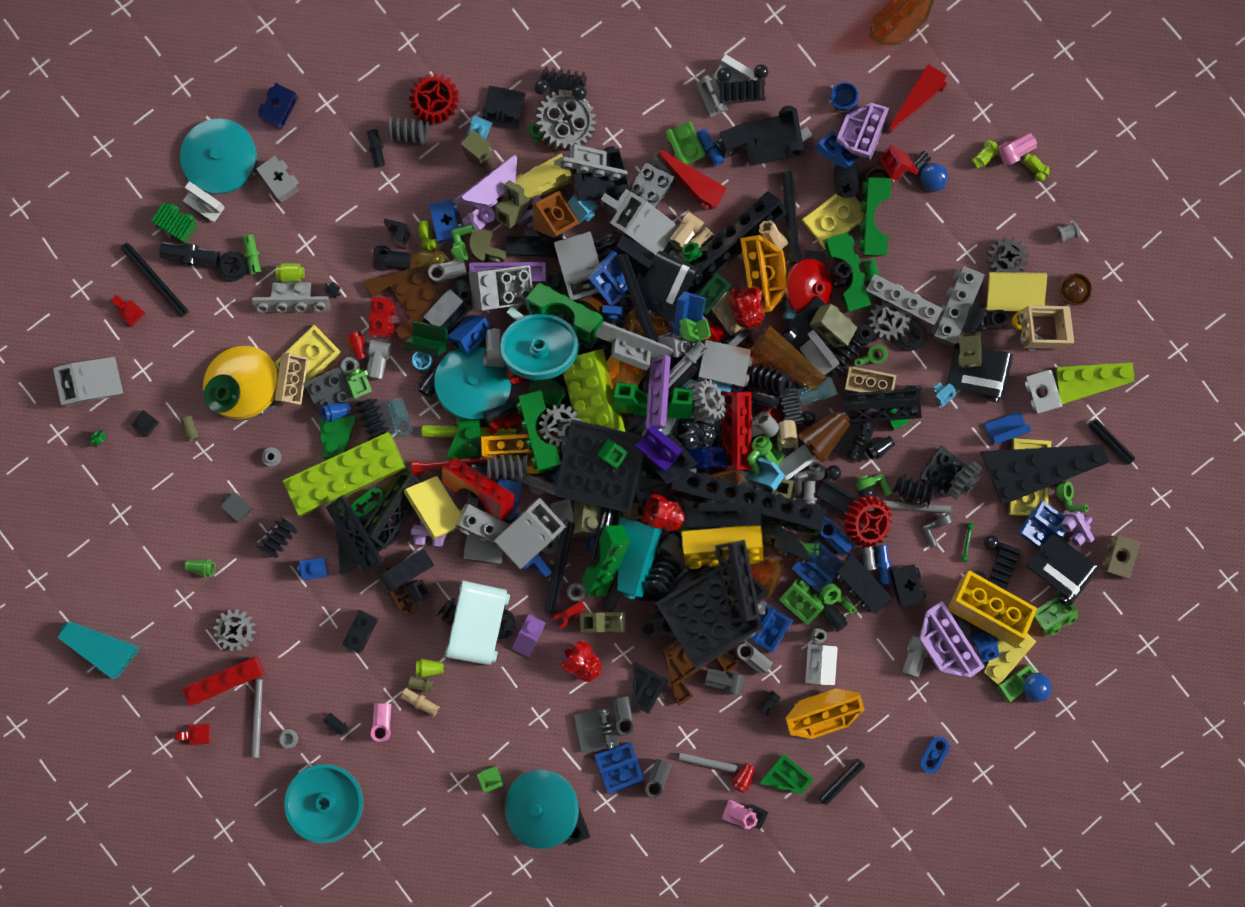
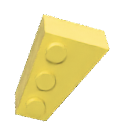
[515,153,572,202]

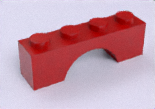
[442,457,514,521]
[182,657,266,707]

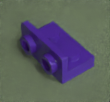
[635,424,682,472]

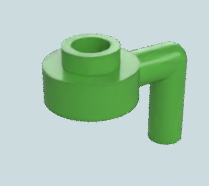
[451,224,474,262]
[854,345,888,366]
[747,436,772,475]
[855,474,892,496]
[1056,481,1089,513]
[820,584,856,614]

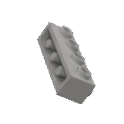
[931,266,985,347]
[455,504,510,552]

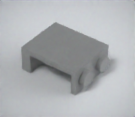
[696,340,753,391]

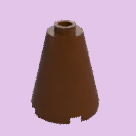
[797,411,850,463]

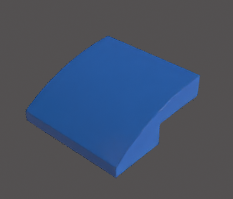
[814,130,859,168]
[588,251,628,306]
[1018,501,1066,550]
[791,539,842,593]
[749,601,793,653]
[595,742,645,794]

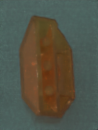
[868,0,934,45]

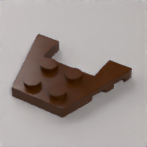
[364,266,441,345]
[663,639,741,706]

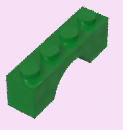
[859,178,892,256]
[823,232,872,313]
[526,283,603,344]
[614,382,694,419]
[516,390,561,473]
[581,526,630,597]

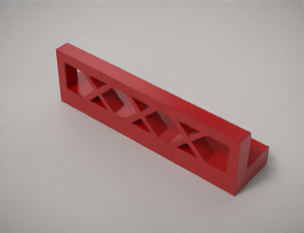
[721,392,751,470]

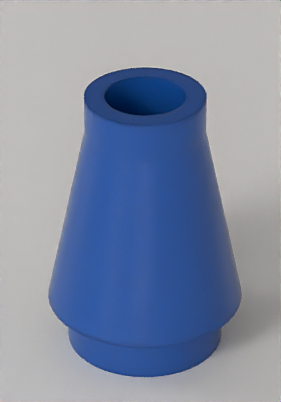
[321,403,351,422]

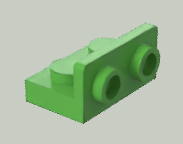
[666,121,706,165]
[779,579,826,625]
[1034,597,1078,637]

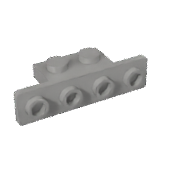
[554,144,627,180]
[866,274,942,325]
[252,282,331,313]
[596,322,673,370]

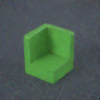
[477,766,504,793]

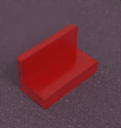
[879,145,919,181]

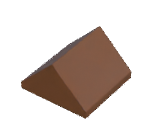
[533,191,580,237]

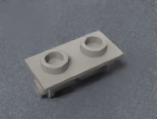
[696,75,728,117]

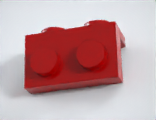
[368,297,396,339]

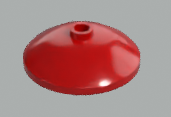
[785,259,833,314]

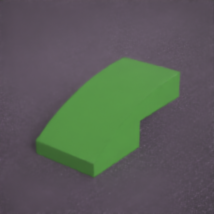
[996,664,1036,703]

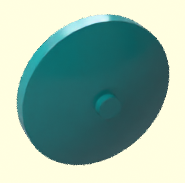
[180,119,257,195]
[500,314,578,380]
[434,346,511,421]
[285,764,364,843]
[505,769,579,849]

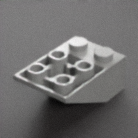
[610,191,679,255]
[554,232,600,300]
[469,265,533,310]
[53,357,124,407]
[494,498,566,569]

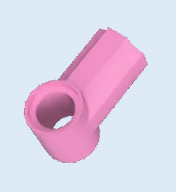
[997,133,1037,166]
[371,703,392,742]
[722,800,758,829]

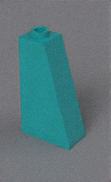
[618,517,662,599]
[57,622,141,679]

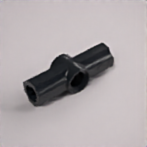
[159,242,220,267]

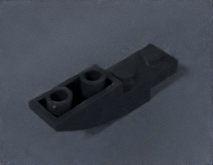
[761,522,814,564]

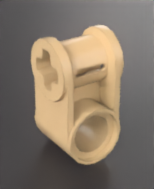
[777,420,798,451]

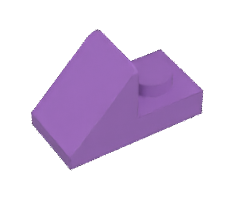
[512,615,546,657]

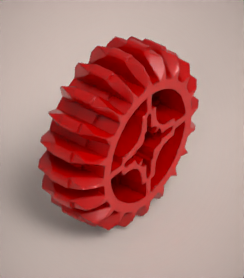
[409,73,460,125]
[842,496,893,548]

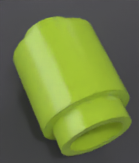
[276,263,305,283]

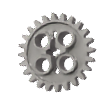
[535,90,597,151]

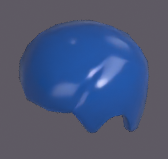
[830,82,859,111]
[919,163,948,192]
[1022,672,1052,703]

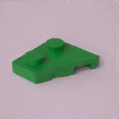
[319,415,357,458]
[446,419,482,460]
[760,753,814,794]

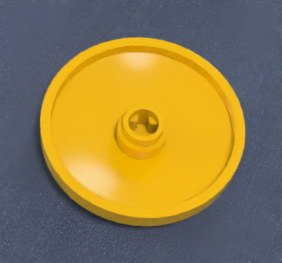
[203,346,279,420]

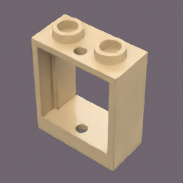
[1019,305,1074,349]

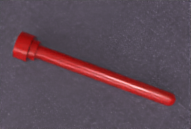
[411,457,487,476]

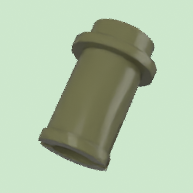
[180,416,200,442]
[408,676,434,693]

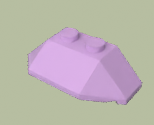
[836,103,889,160]
[454,155,517,209]
[919,601,984,678]

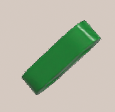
[351,488,385,517]

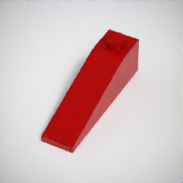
[887,64,947,134]
[656,150,727,210]

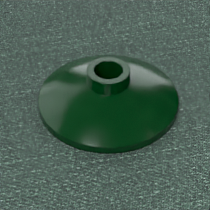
[204,374,241,413]

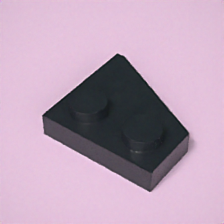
[632,662,668,714]

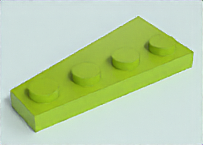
[1055,363,1135,404]

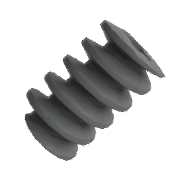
[388,116,429,144]
[487,454,527,480]

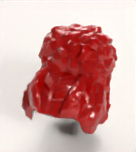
[729,286,765,328]
[641,494,684,531]
[560,640,602,682]

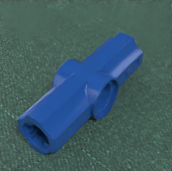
[801,514,854,557]

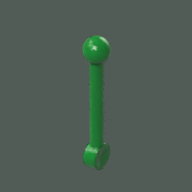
[961,523,974,563]

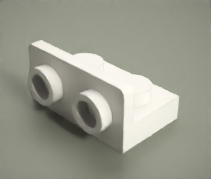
[183,181,225,222]

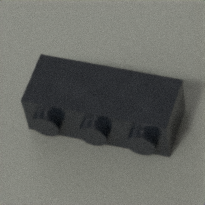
[833,554,892,614]

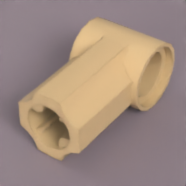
[669,212,704,251]
[759,220,788,250]

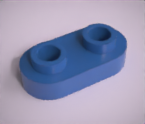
[920,736,950,773]

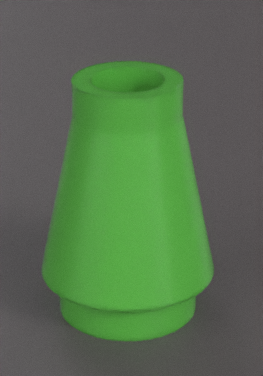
[185,559,215,578]

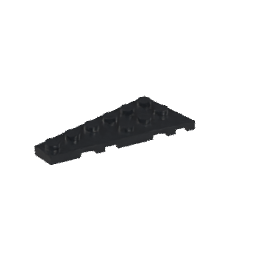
[980,444,1110,505]

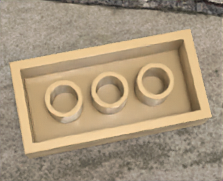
[711,290,742,336]
[275,353,308,405]
[844,366,897,393]

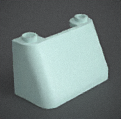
[445,580,510,666]

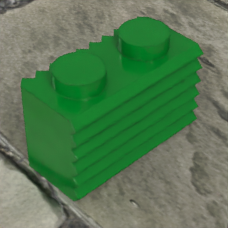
[151,202,198,243]

